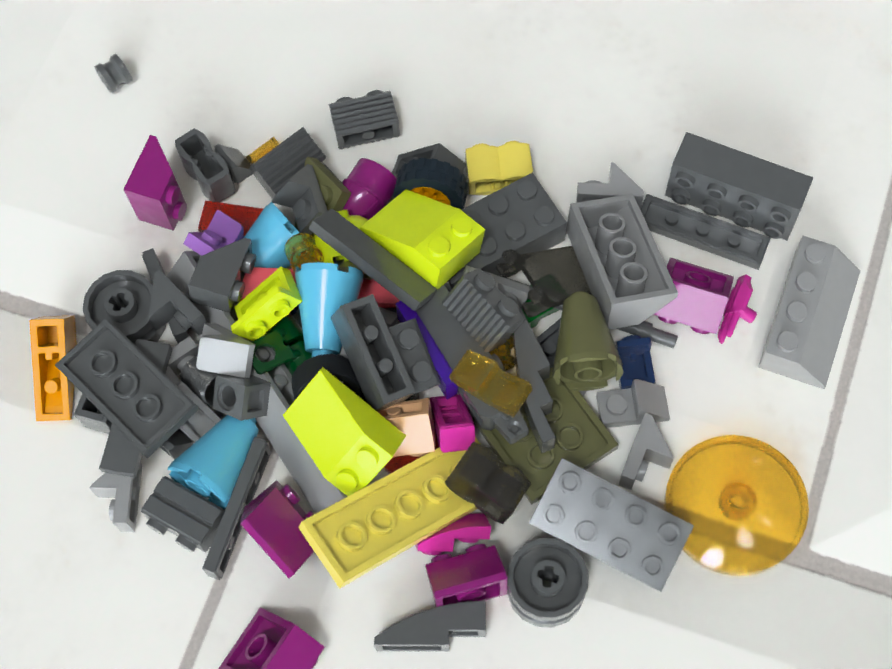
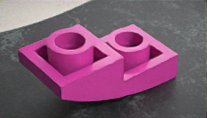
[415,513,491,555]

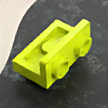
[230,266,302,341]

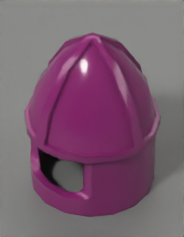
[342,158,397,220]

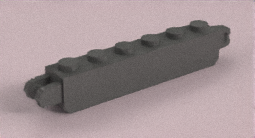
[398,281,528,445]

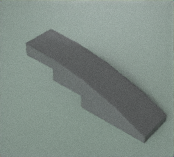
[514,307,556,453]

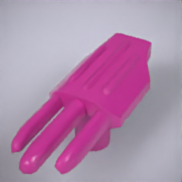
[718,274,757,344]

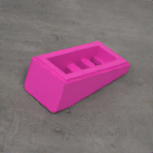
[429,394,475,453]

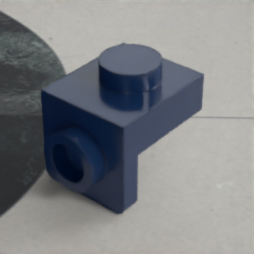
[616,335,656,389]

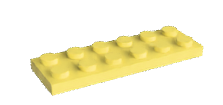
[298,437,512,588]

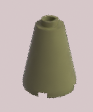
[553,291,624,391]

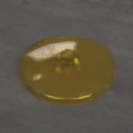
[664,435,809,576]

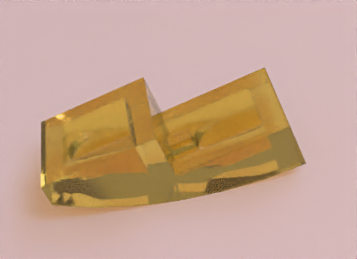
[449,350,533,418]

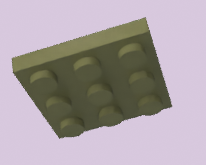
[473,367,618,505]

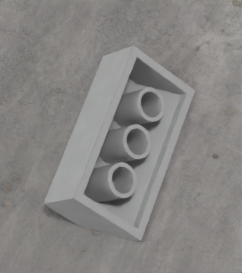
[566,194,678,330]
[758,236,860,389]

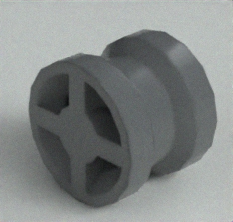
[94,54,133,93]

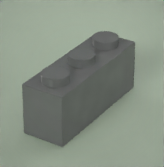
[330,294,416,412]

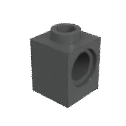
[213,374,271,421]

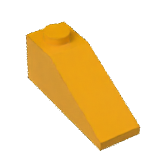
[29,315,77,421]

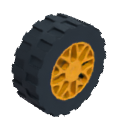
[393,158,469,210]

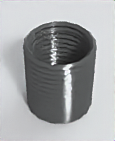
[180,356,220,407]

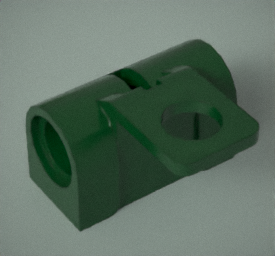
[251,313,312,375]

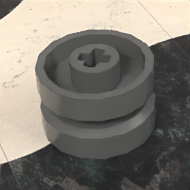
[83,270,166,345]
[507,538,588,628]

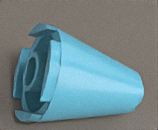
[244,202,313,268]
[295,262,364,358]
[168,415,259,510]

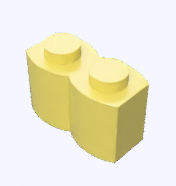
[465,141,533,195]

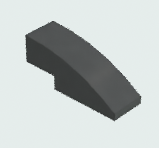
[374,601,486,652]

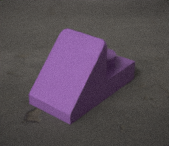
[183,210,244,256]

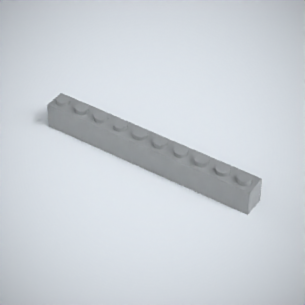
[167,251,347,513]

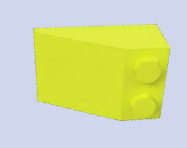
[360,189,486,290]
[283,367,406,497]

